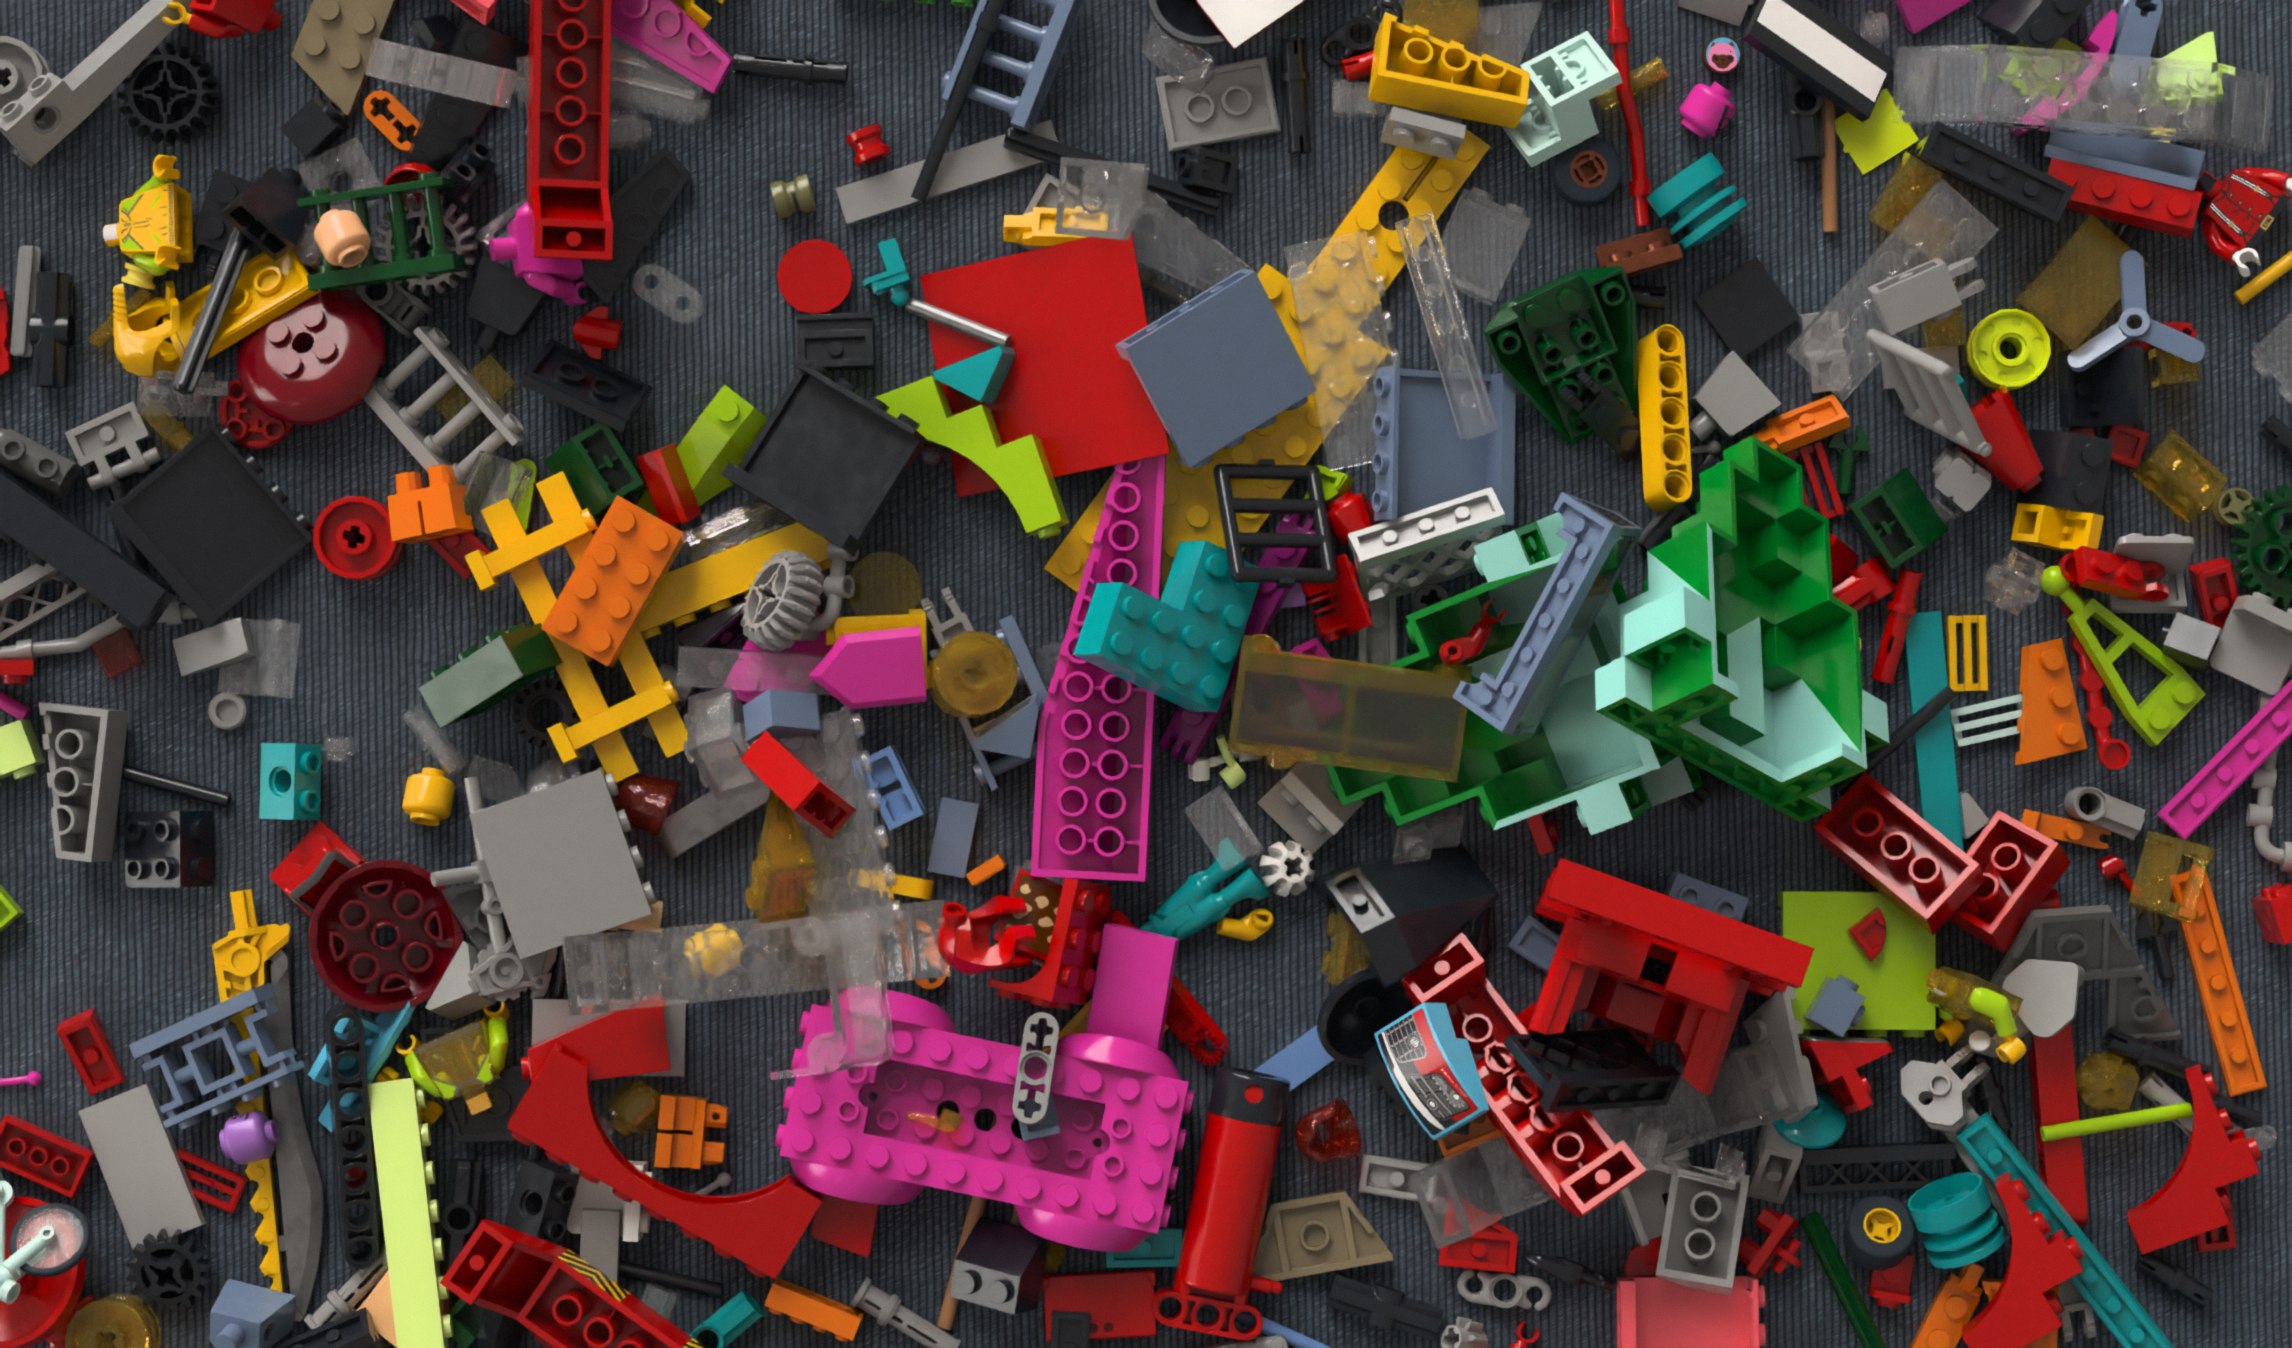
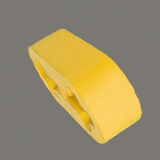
[860,868,935,900]

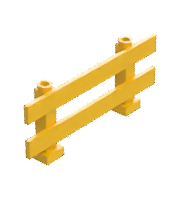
[464,471,695,783]

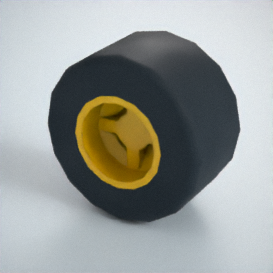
[1843,1195,1915,1270]

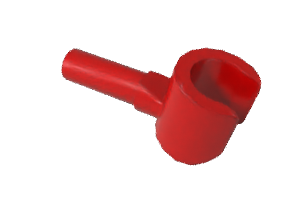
[2097,855,2143,900]

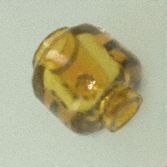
[606,1078,661,1137]

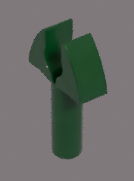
[1826,425,1870,497]

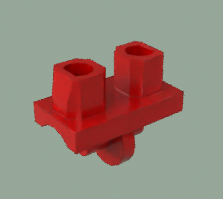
[1738,1207,1803,1279]

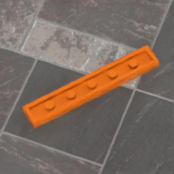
[2166,867,2267,1097]

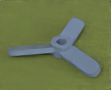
[2067,250,2207,372]

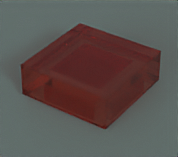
[91,628,145,679]

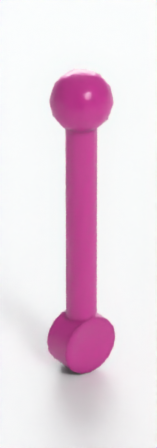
[0,1071,42,1087]

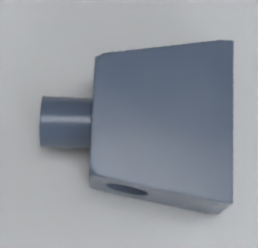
[209,1279,296,1348]

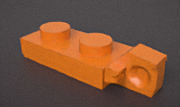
[1742,394,1851,454]
[1910,1262,1985,1348]

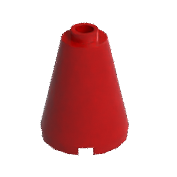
[1954,385,2044,493]

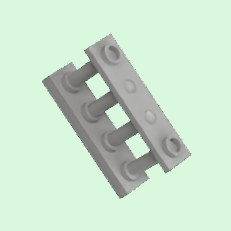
[364,326,528,499]

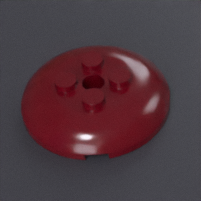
[237,289,386,425]
[308,860,463,1012]

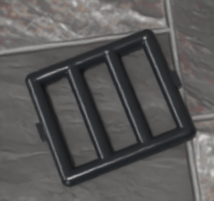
[1213,459,1338,588]

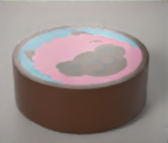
[1702,35,1742,75]

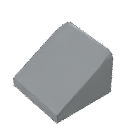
[1958,792,1989,839]

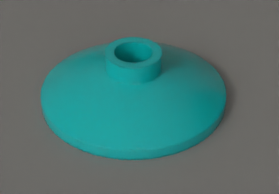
[1770,1088,1846,1149]

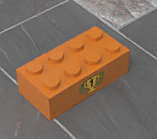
[541,495,688,667]

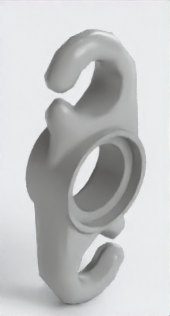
[1457,1269,1552,1311]

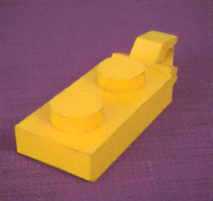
[1003,207,1109,246]

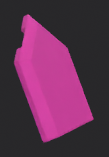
[808,626,926,710]

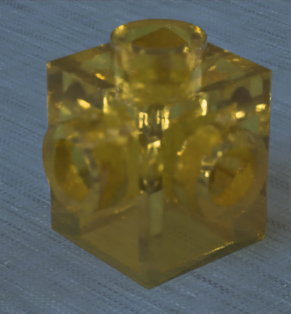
[2075,1052,2140,1111]

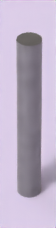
[905,297,1012,347]

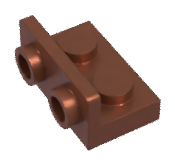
[1595,227,1683,277]

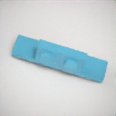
[307,1001,416,1133]

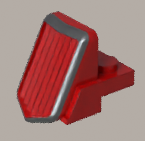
[269,820,369,917]
[1798,1036,1893,1115]

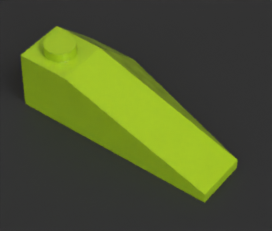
[636,384,768,518]

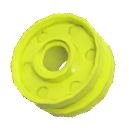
[1965,309,2051,391]

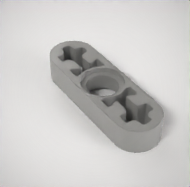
[1012,1012,1059,1125]

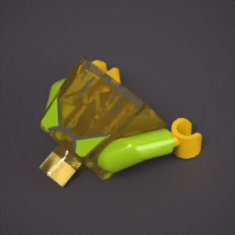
[1926,966,2026,1065]
[395,1002,510,1115]

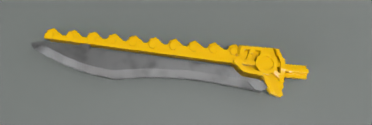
[212,889,324,1322]

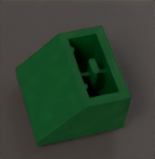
[545,422,648,519]
[1843,467,1948,571]

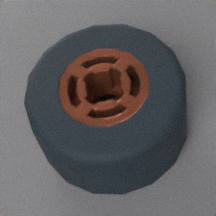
[1552,137,1622,208]

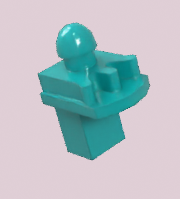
[862,238,912,307]

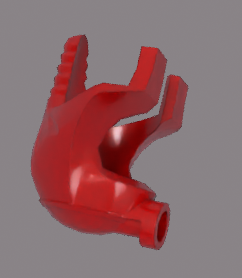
[937,895,1037,974]

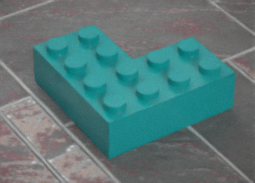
[1073,540,1260,712]

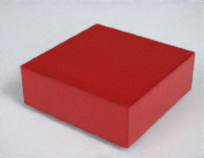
[2105,424,2150,470]

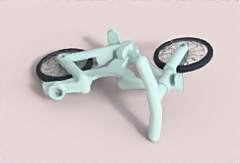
[0,1172,91,1304]

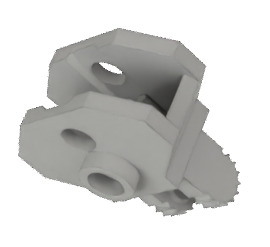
[1900,1045,1991,1133]

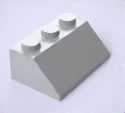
[1656,1163,1750,1296]

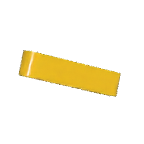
[1637,324,1692,513]

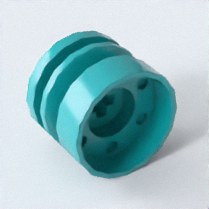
[1646,152,1749,251]
[1907,1172,2006,1269]

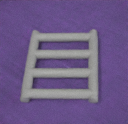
[1866,328,1992,457]

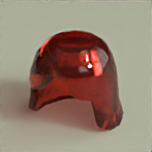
[614,773,680,836]
[1294,1098,1362,1163]

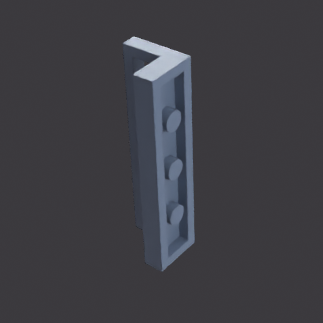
[2043,117,2206,191]

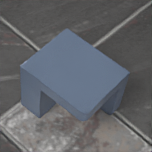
[1018,1095,1061,1141]

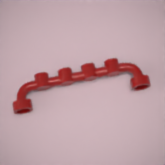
[2058,552,2131,770]

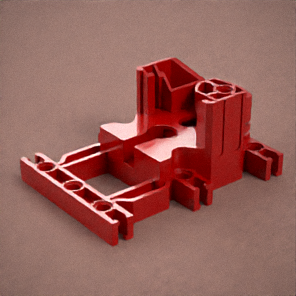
[1527,858,1815,1095]

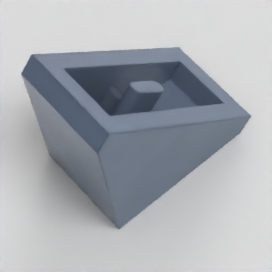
[743,689,822,744]
[972,691,1042,759]

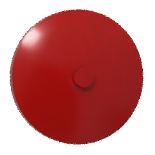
[0,1197,86,1348]

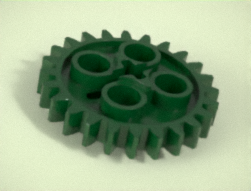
[2229,485,2292,609]

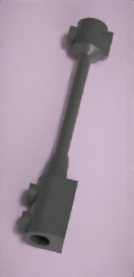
[0,428,83,501]

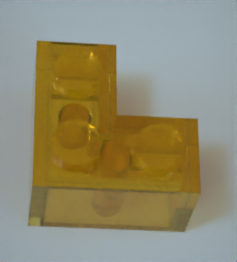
[1867,151,1956,258]

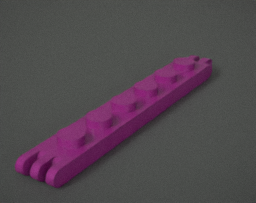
[1158,514,1315,765]

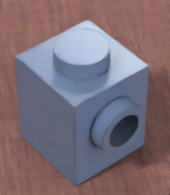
[1804,975,1865,1038]

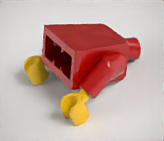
[162,0,282,38]

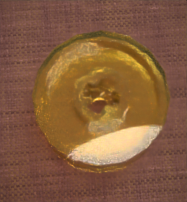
[927,631,1017,719]
[65,1293,161,1348]

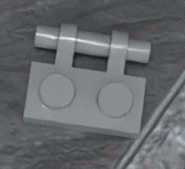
[65,401,163,491]

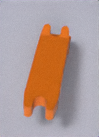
[2021,809,2112,849]

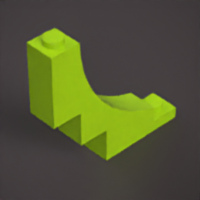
[866,375,1069,540]

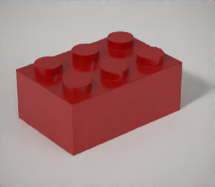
[1947,810,2071,954]

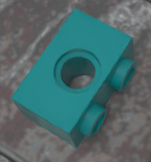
[259,743,322,820]

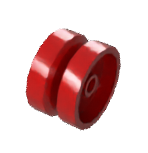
[313,496,405,581]

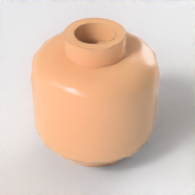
[314,209,371,268]

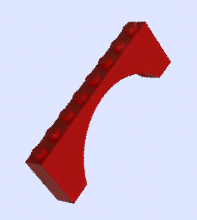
[507,1041,823,1279]

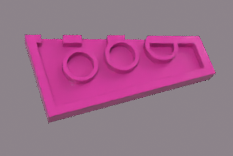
[611,0,734,93]

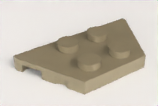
[291,0,398,118]
[1253,1190,1393,1281]

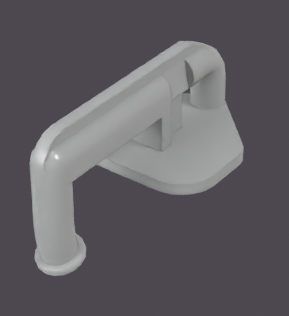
[1968,959,2086,1058]

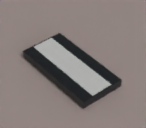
[1742,0,1894,123]

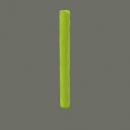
[2040,1102,2193,1142]

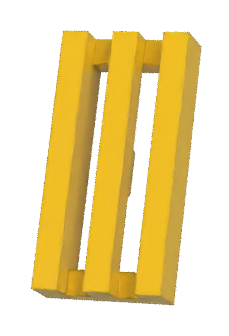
[1946,615,1988,691]

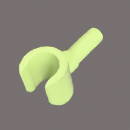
[1216,735,1246,789]

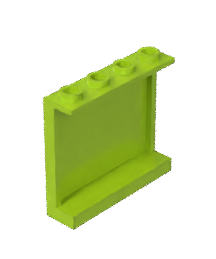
[1778,891,1936,1037]

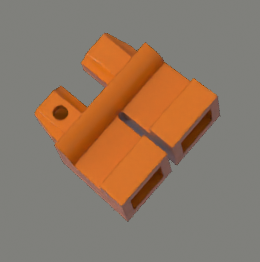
[387,464,474,544]
[654,1092,729,1169]

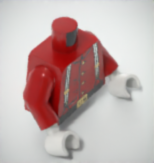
[2195,167,2292,277]

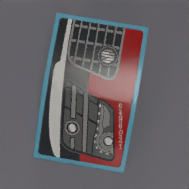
[1374,1002,1489,1140]

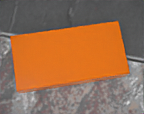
[966,853,1007,886]

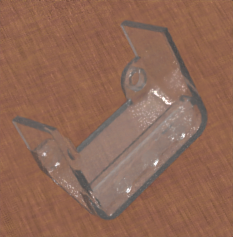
[751,911,894,1080]

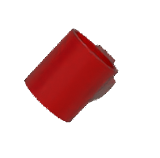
[1832,555,1896,611]

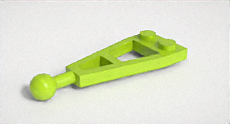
[2040,565,2206,746]

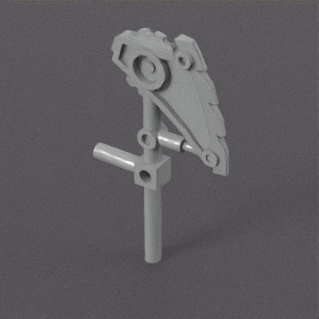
[430,776,558,1002]

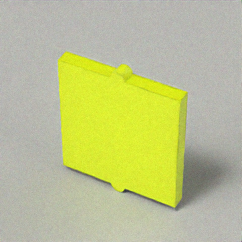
[1835,88,1919,175]

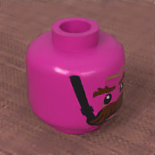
[1679,81,1736,140]

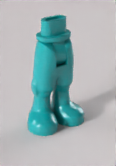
[1139,837,1271,941]

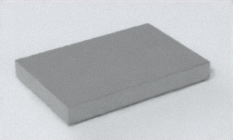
[1155,57,1281,153]

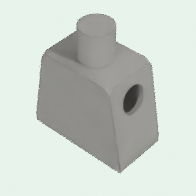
[1689,351,1782,443]

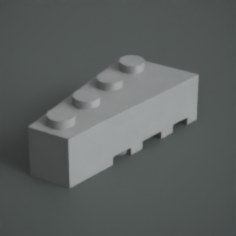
[39,702,129,862]

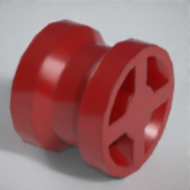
[845,124,891,167]

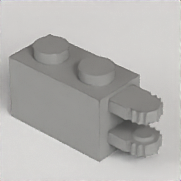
[1867,257,1986,337]

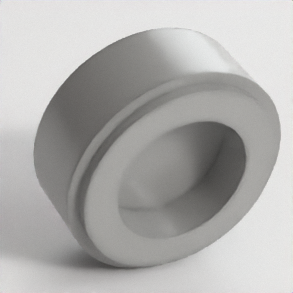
[208,692,249,730]

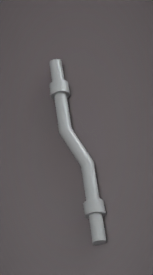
[0,602,199,661]

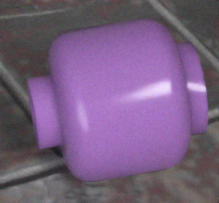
[219,1110,280,1165]

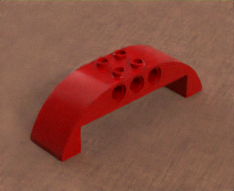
[1401,932,1647,1217]

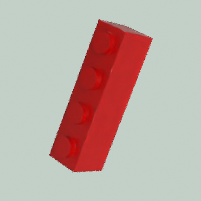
[2047,158,2203,239]

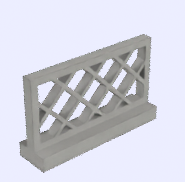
[1347,487,1506,606]

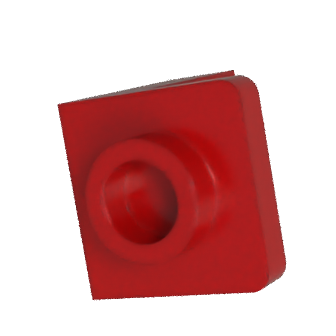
[1526,804,1565,856]
[1867,1254,1915,1309]

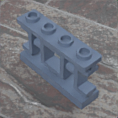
[129,983,305,1130]

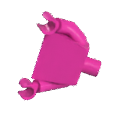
[489,202,587,306]

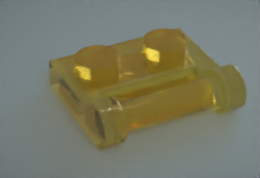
[2128,831,2216,924]

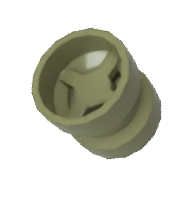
[770,174,816,219]

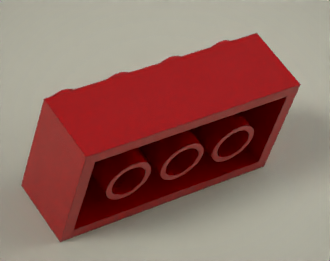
[1814,772,1985,935]

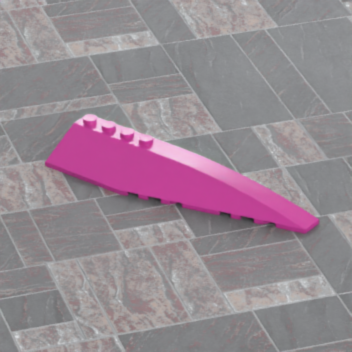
[1031,454,1167,882]

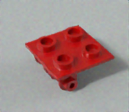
[1300,553,1373,643]

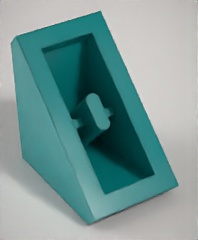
[933,345,1016,404]

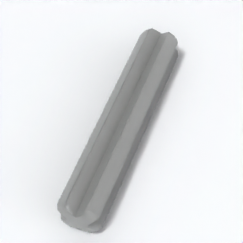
[10,245,42,357]

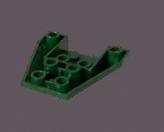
[1482,266,1639,445]

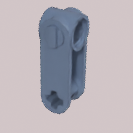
[2097,0,2163,105]

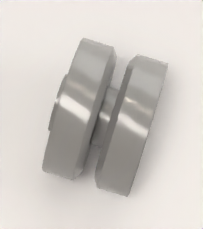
[0,36,55,120]

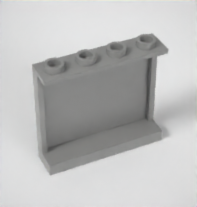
[469,767,657,960]

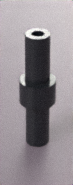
[2183,1087,2261,1126]

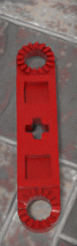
[1101,908,1229,1066]

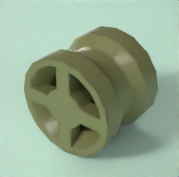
[2211,487,2254,527]

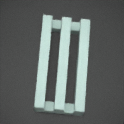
[1950,694,2023,747]

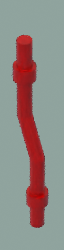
[1607,0,1652,227]

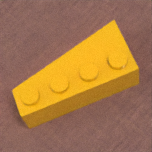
[1368,12,1530,129]

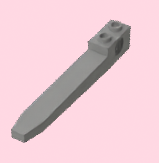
[0,0,192,164]

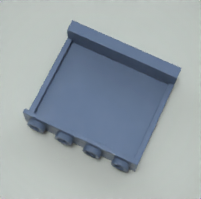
[1115,268,1317,469]
[1372,366,1516,526]

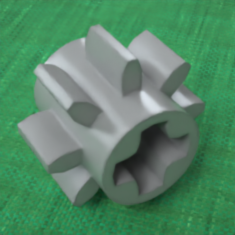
[1441,1317,1488,1348]

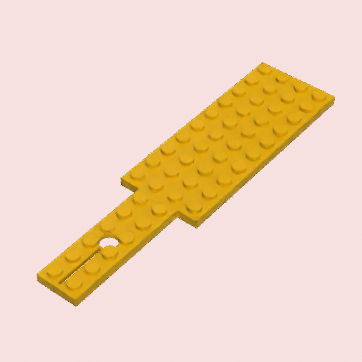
[1044,129,1490,597]

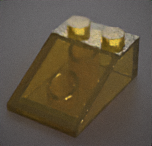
[2013,214,2148,351]
[745,789,816,925]

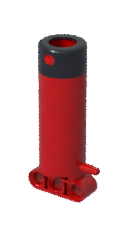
[1151,1066,1291,1340]

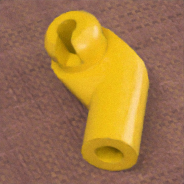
[1216,908,1274,941]

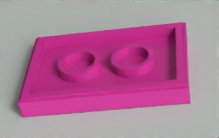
[1086,922,1180,1050]

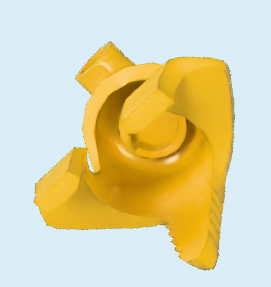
[113,281,181,379]

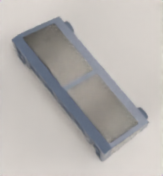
[1452,492,1644,735]

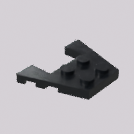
[420,1028,531,1142]

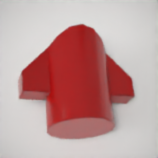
[573,305,623,360]

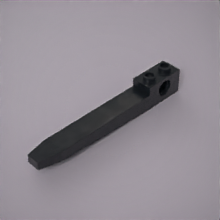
[475,1159,580,1348]

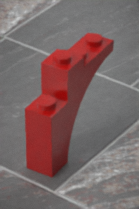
[2127,1064,2263,1255]
[1962,1171,2085,1348]

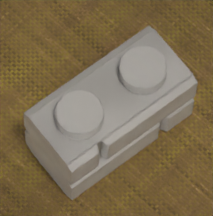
[1932,446,1991,512]

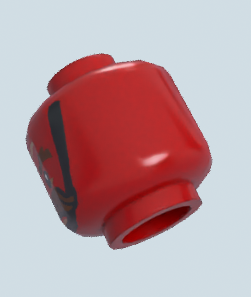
[1326,490,1381,546]

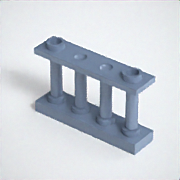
[940,0,1085,133]
[927,615,1048,791]

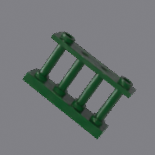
[297,172,467,292]

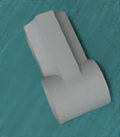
[2064,787,2145,840]

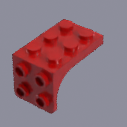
[988,877,1111,1010]

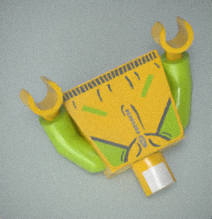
[103,154,193,276]

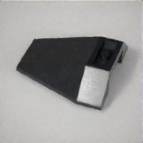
[1310,842,1499,988]

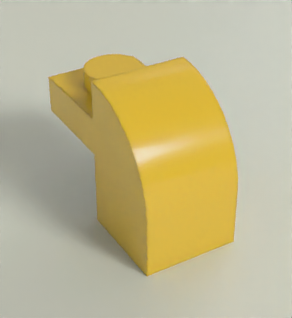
[2011,503,2104,553]

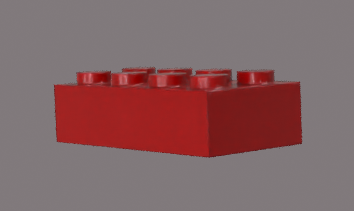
[0,1114,95,1198]

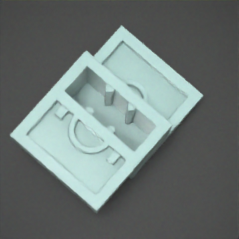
[1501,31,1622,168]

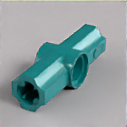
[688,1289,764,1348]

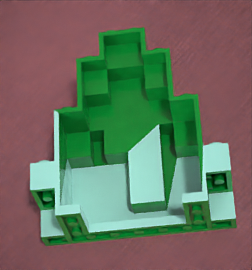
[1595,436,1889,823]
[1314,500,1703,835]

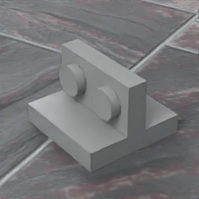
[1257,756,1364,855]

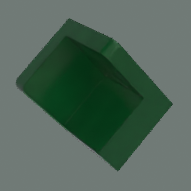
[446,1298,484,1348]

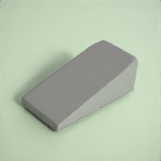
[172,617,256,677]
[1358,1154,1443,1204]

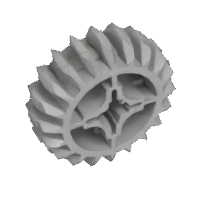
[373,193,478,296]
[741,549,824,652]

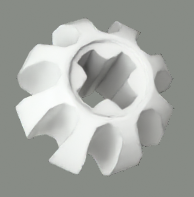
[1259,840,1316,897]

